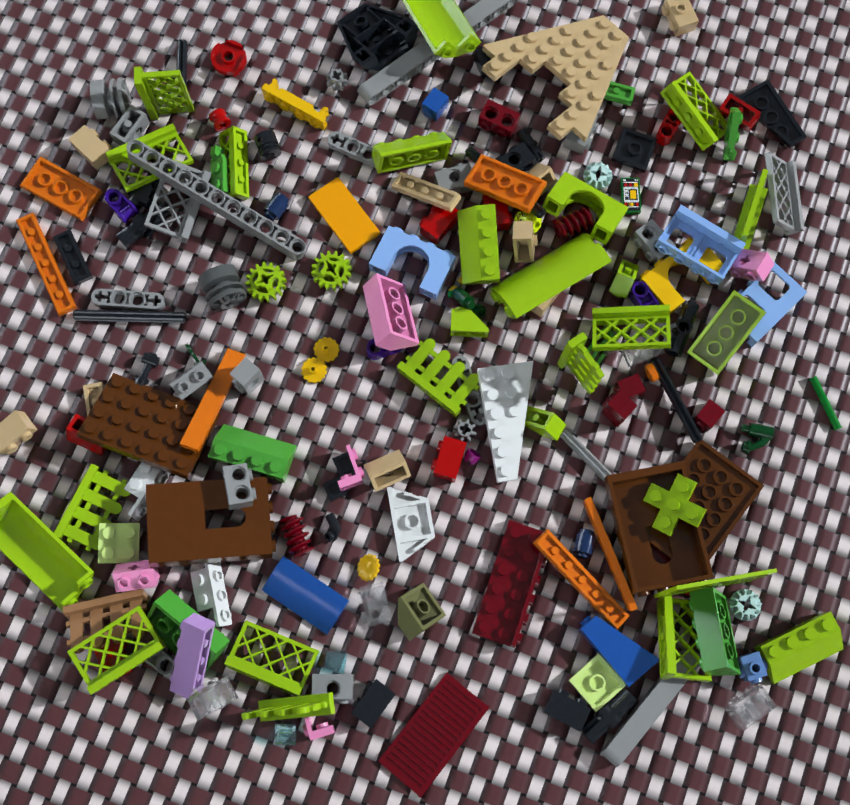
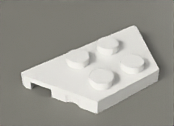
[387,487,435,563]

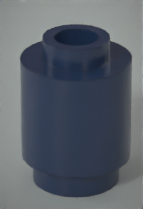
[263,192,289,221]
[573,529,596,559]

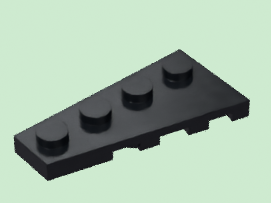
[737,79,807,148]

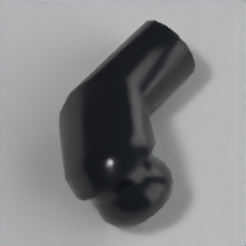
[324,513,341,542]

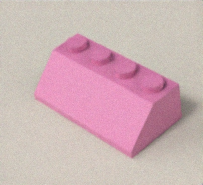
[363,273,419,351]

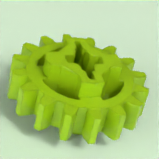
[311,251,352,291]
[245,262,287,303]

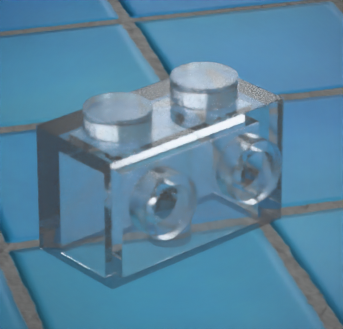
[357,581,392,628]
[187,676,239,721]
[724,684,777,730]

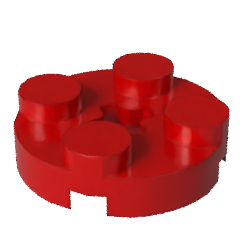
[210,40,247,77]

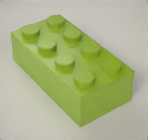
[687,290,766,375]

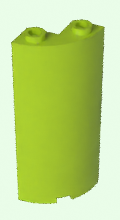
[402,0,481,58]
[490,233,612,319]
[0,491,94,611]

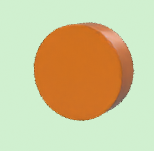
[644,363,659,382]

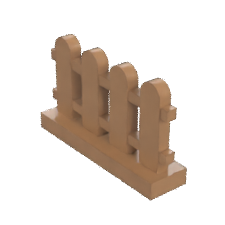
[63,589,149,654]

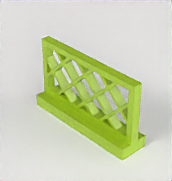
[134,67,194,121]
[660,71,727,151]
[105,123,194,193]
[734,169,769,249]
[592,304,671,351]
[657,596,712,682]
[67,605,167,695]
[224,620,319,696]

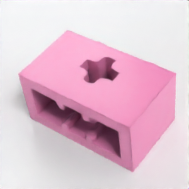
[729,249,774,282]
[112,560,160,592]

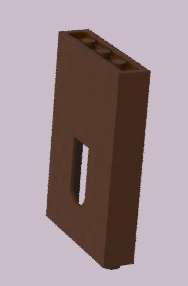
[604,461,714,598]
[146,477,276,568]

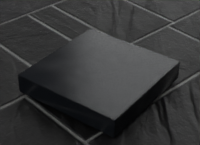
[611,127,658,173]

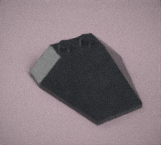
[337,3,419,71]

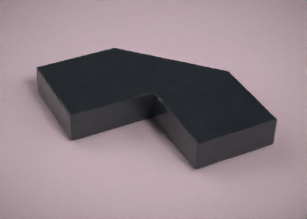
[322,452,356,502]

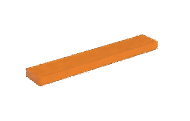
[16,213,77,316]
[180,348,246,453]
[583,497,638,612]
[533,529,630,630]

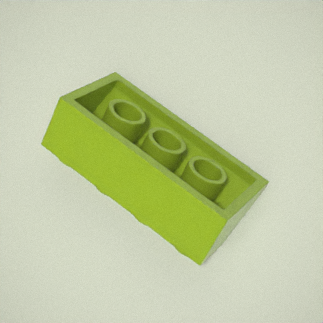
[372,132,452,174]
[457,204,500,285]
[753,611,844,684]

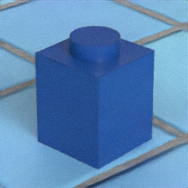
[422,87,449,121]

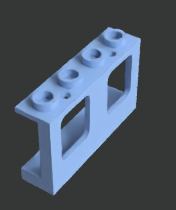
[654,205,746,286]
[738,262,807,347]

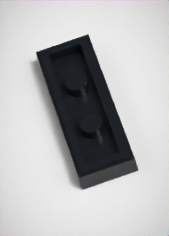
[53,229,93,286]

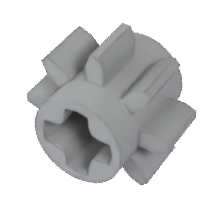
[326,68,348,91]
[453,419,477,443]

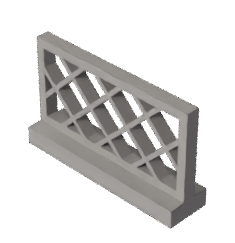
[765,152,805,236]
[144,158,211,244]

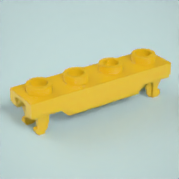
[261,78,329,130]

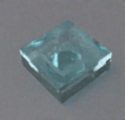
[324,650,347,674]
[274,724,297,745]

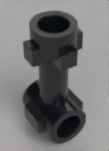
[134,352,160,386]

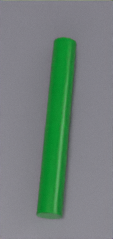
[809,376,842,430]

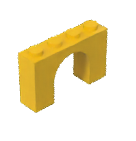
[640,237,723,315]

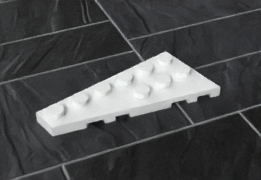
[477,361,533,483]

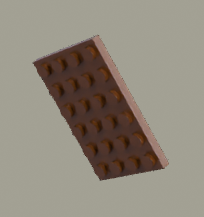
[77,373,220,479]
[646,440,764,560]

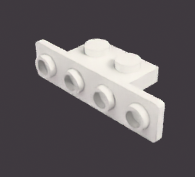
[124,462,170,521]
[190,562,232,627]

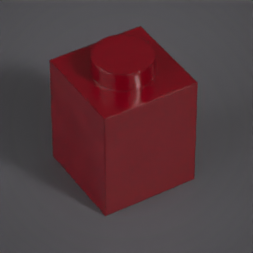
[613,374,646,399]
[693,399,725,432]

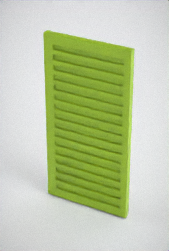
[654,568,777,598]

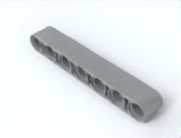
[600,647,701,767]

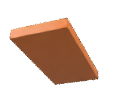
[463,154,547,214]
[19,156,103,222]

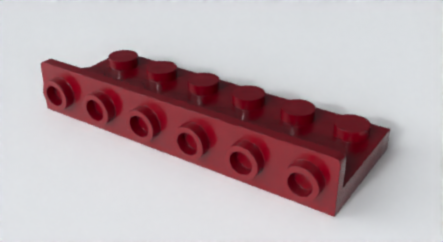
[472,520,547,648]

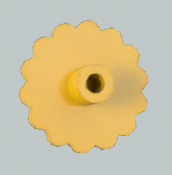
[313,337,340,363]
[301,357,327,383]
[357,554,380,581]

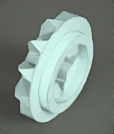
[583,161,613,189]
[729,589,762,621]

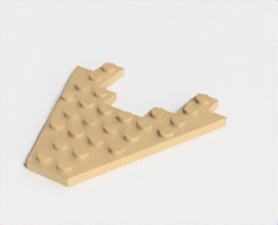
[482,15,629,142]

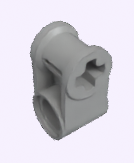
[145,639,174,675]

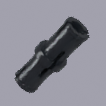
[517,127,545,164]

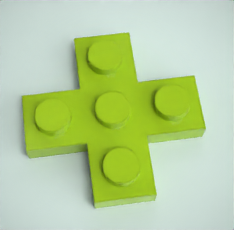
[643,474,707,536]

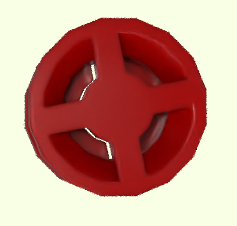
[209,108,231,131]

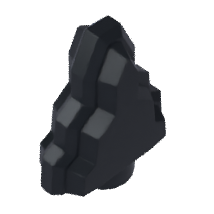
[123,173,160,210]

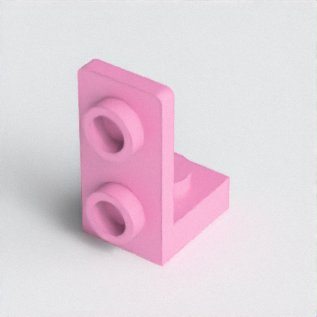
[337,445,365,491]
[303,717,335,741]

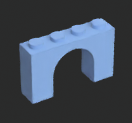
[369,226,456,300]

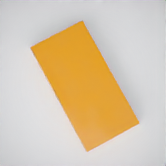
[308,177,381,255]

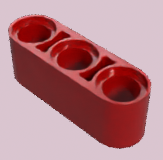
[655,107,681,146]

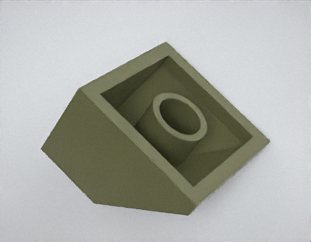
[398,582,446,641]

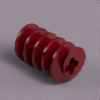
[552,207,594,239]
[279,515,314,559]

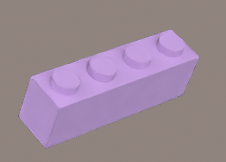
[169,613,215,700]

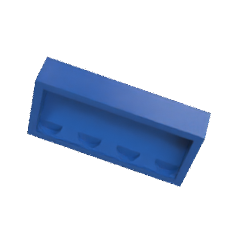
[262,556,350,635]

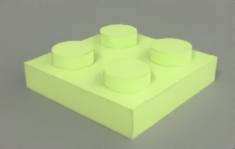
[98,523,140,564]
[568,653,626,712]

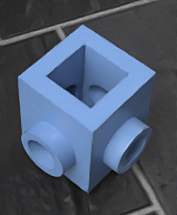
[738,651,768,684]

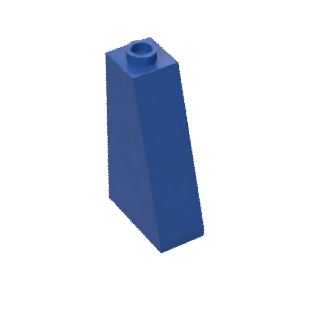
[578,616,659,687]

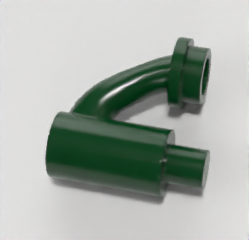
[452,287,486,318]
[740,423,774,455]

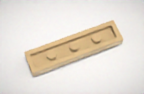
[391,172,461,212]

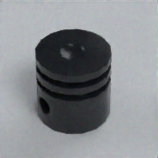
[254,130,282,161]

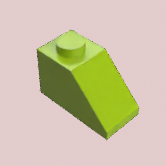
[609,259,640,299]
[450,307,489,338]
[525,406,566,441]

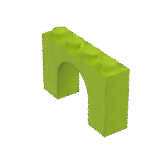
[542,172,629,245]

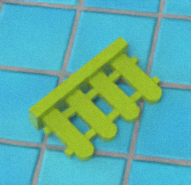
[557,332,604,394]
[397,338,480,417]
[54,463,131,552]
[241,692,335,722]

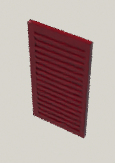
[378,673,490,798]

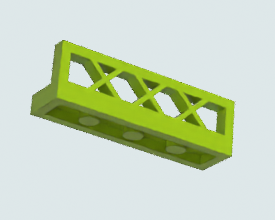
[219,126,249,200]

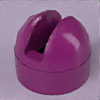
[464,448,481,465]

